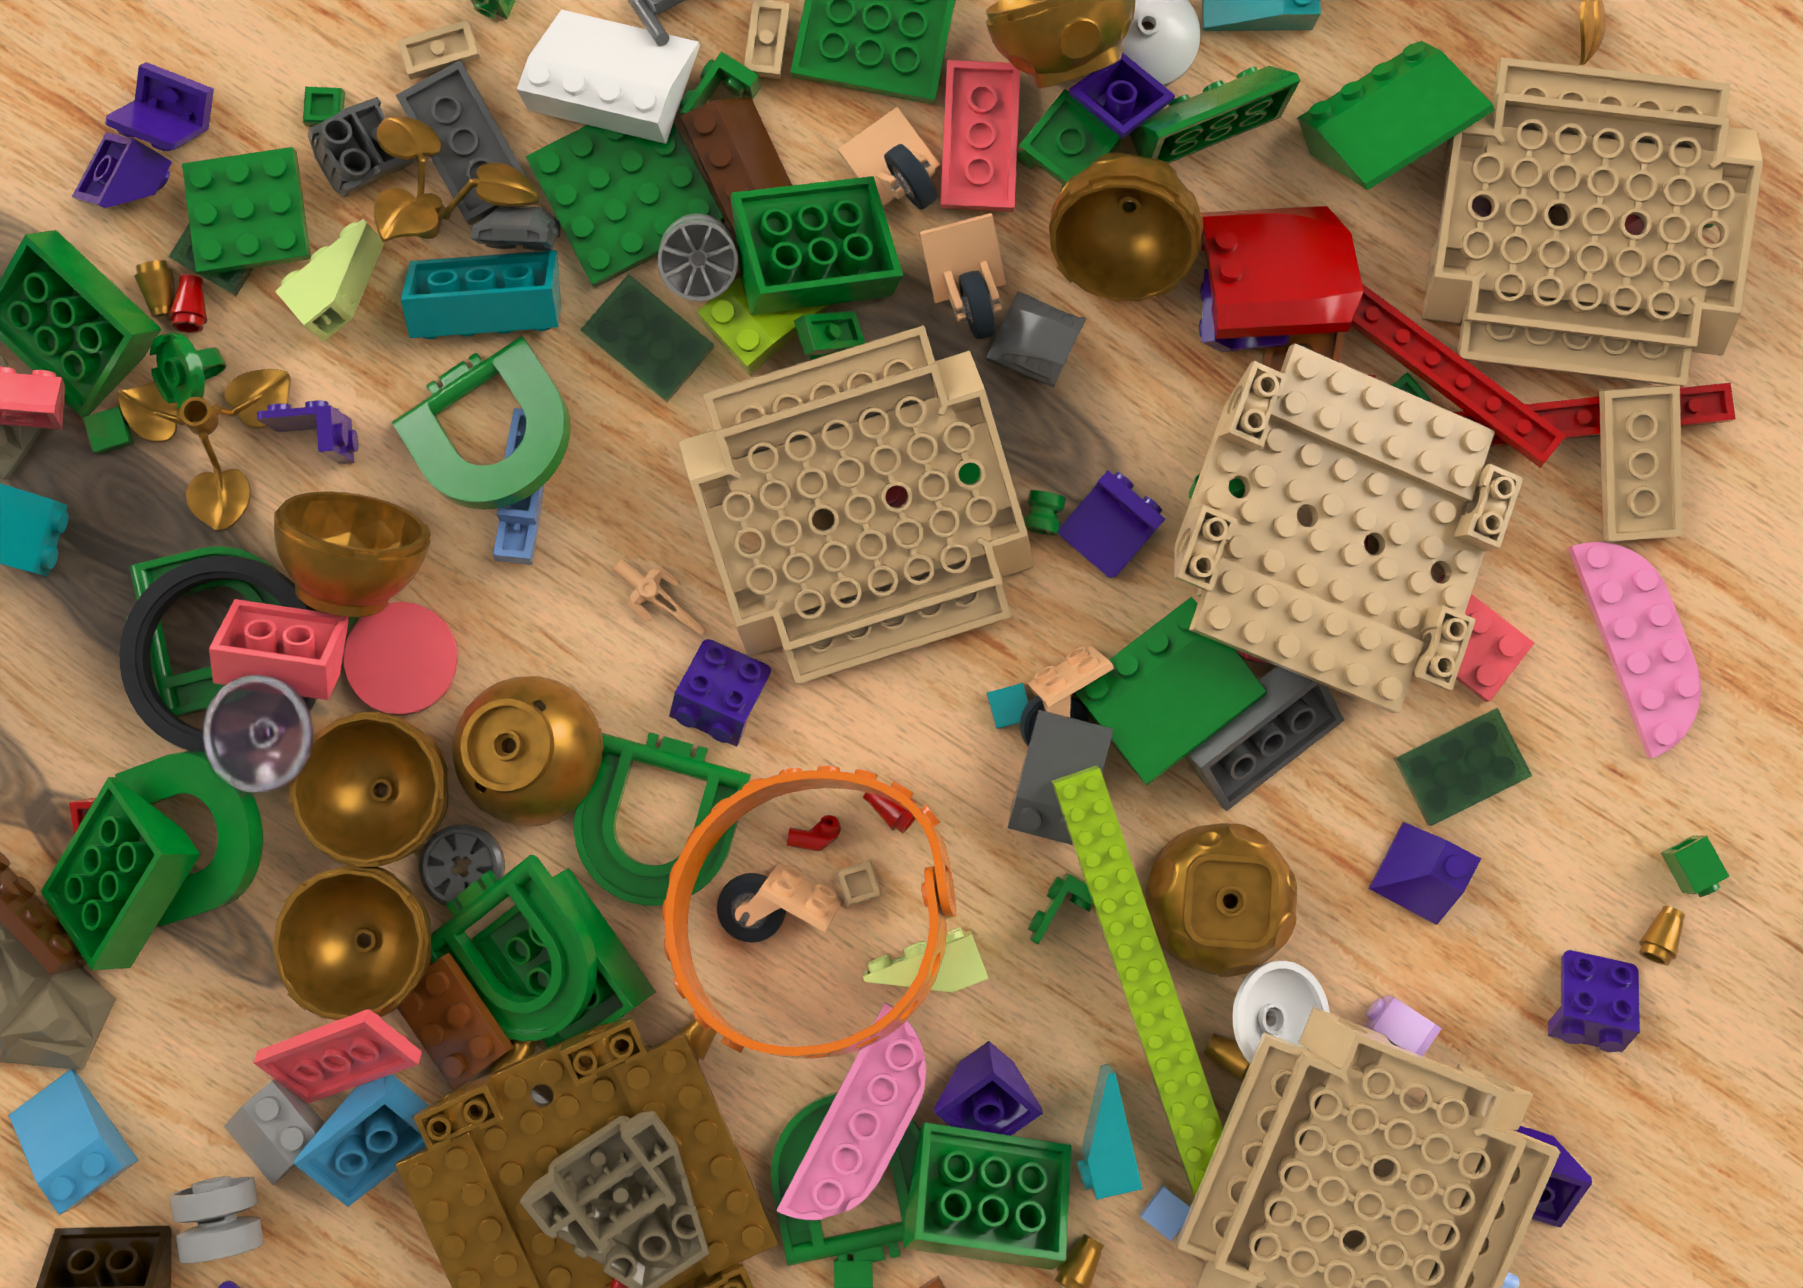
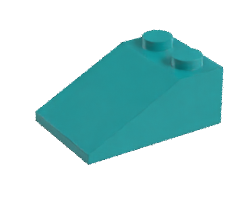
[1202,0,1321,31]
[0,483,69,577]
[1077,1064,1143,1200]

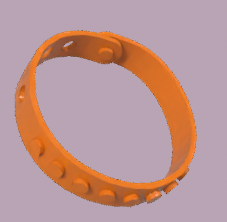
[662,766,957,1059]

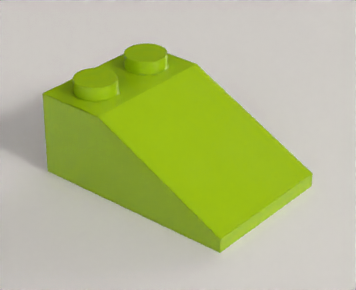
[697,276,829,376]

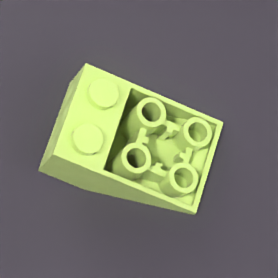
[275,219,385,342]
[863,927,989,993]

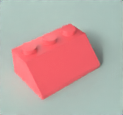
[0,366,65,430]
[209,599,349,700]

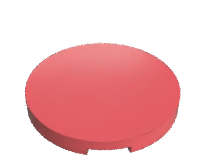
[344,602,459,715]

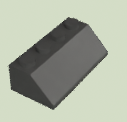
[1185,666,1344,811]

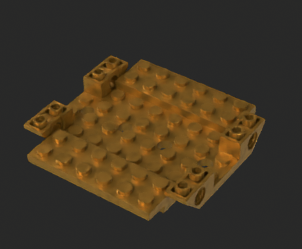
[395,1018,779,1288]

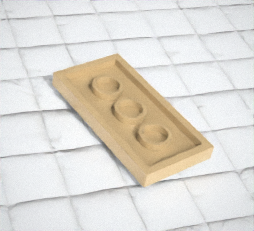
[1599,385,1683,542]

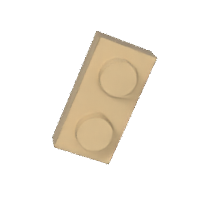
[744,0,790,79]
[397,19,481,80]

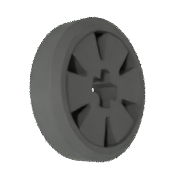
[419,825,505,906]

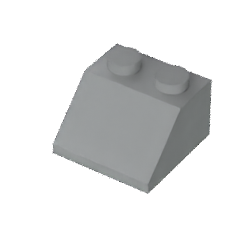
[224,1079,325,1185]

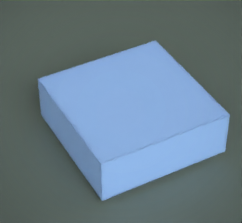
[1139,1184,1190,1241]

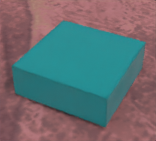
[986,683,1029,729]

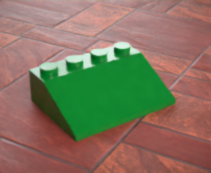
[1297,41,1495,190]
[1129,66,1301,164]
[730,176,903,315]
[0,230,161,418]
[1073,597,1267,786]
[41,777,201,970]
[472,868,656,1048]
[903,1122,1071,1270]

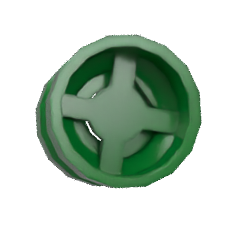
[1024,490,1066,536]

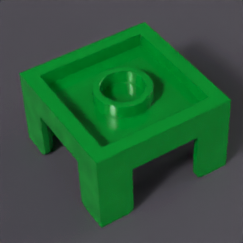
[1017,89,1122,192]

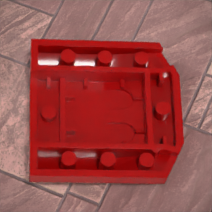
[1200,206,1364,339]

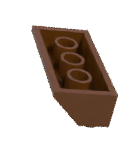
[681,97,792,238]

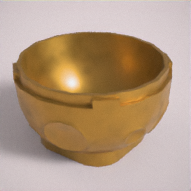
[985,0,1135,89]
[1049,153,1203,301]
[289,712,449,867]
[1145,823,1297,977]
[273,865,431,1020]

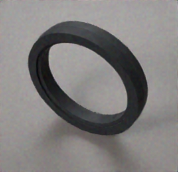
[119,556,317,757]

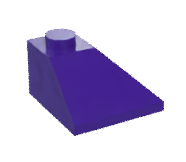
[1068,52,1175,139]
[72,132,172,208]
[1368,822,1481,925]
[934,1041,1043,1136]
[1514,1126,1592,1228]

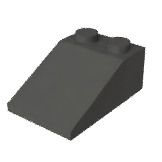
[1008,710,1113,845]

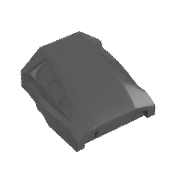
[308,97,414,198]
[471,206,560,251]
[986,292,1086,388]

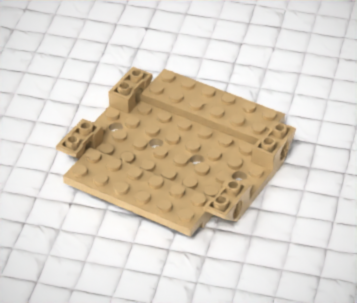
[1422,57,1763,387]
[679,325,1034,685]
[1175,343,1524,714]
[1176,1007,1560,1288]

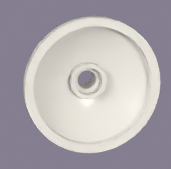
[1121,0,1200,86]
[1233,961,1330,1063]

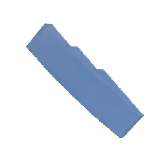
[493,408,544,565]

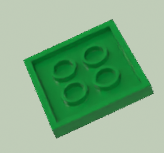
[182,147,311,276]

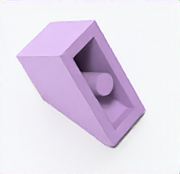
[1365,995,1442,1056]

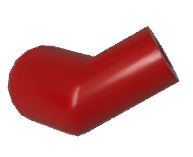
[787,815,841,851]

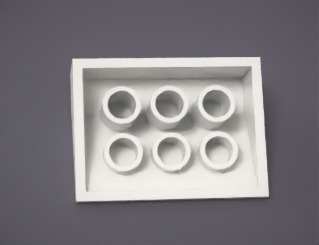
[517,10,700,144]

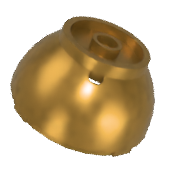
[274,491,431,617]
[453,676,604,826]

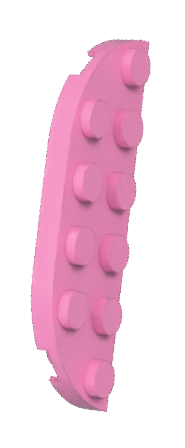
[1568,542,1701,759]
[776,1002,926,1220]

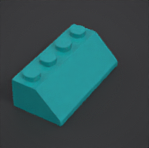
[401,250,561,339]

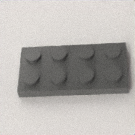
[396,60,527,225]

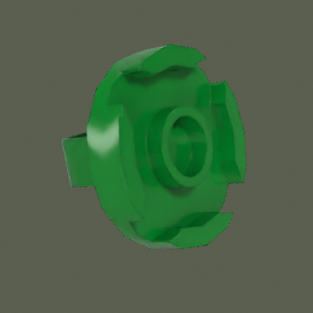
[150,332,227,409]

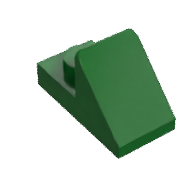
[794,311,865,360]

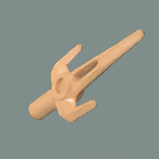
[613,559,706,635]

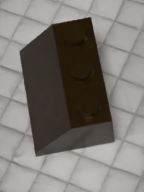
[36,1226,172,1288]

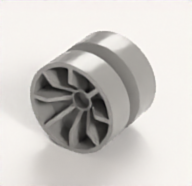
[658,213,738,301]
[170,1176,264,1263]

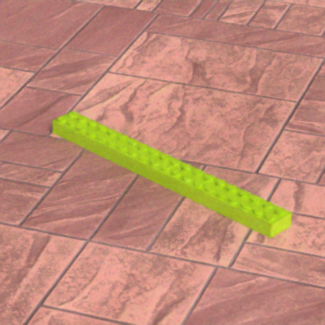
[1051,765,1223,1198]

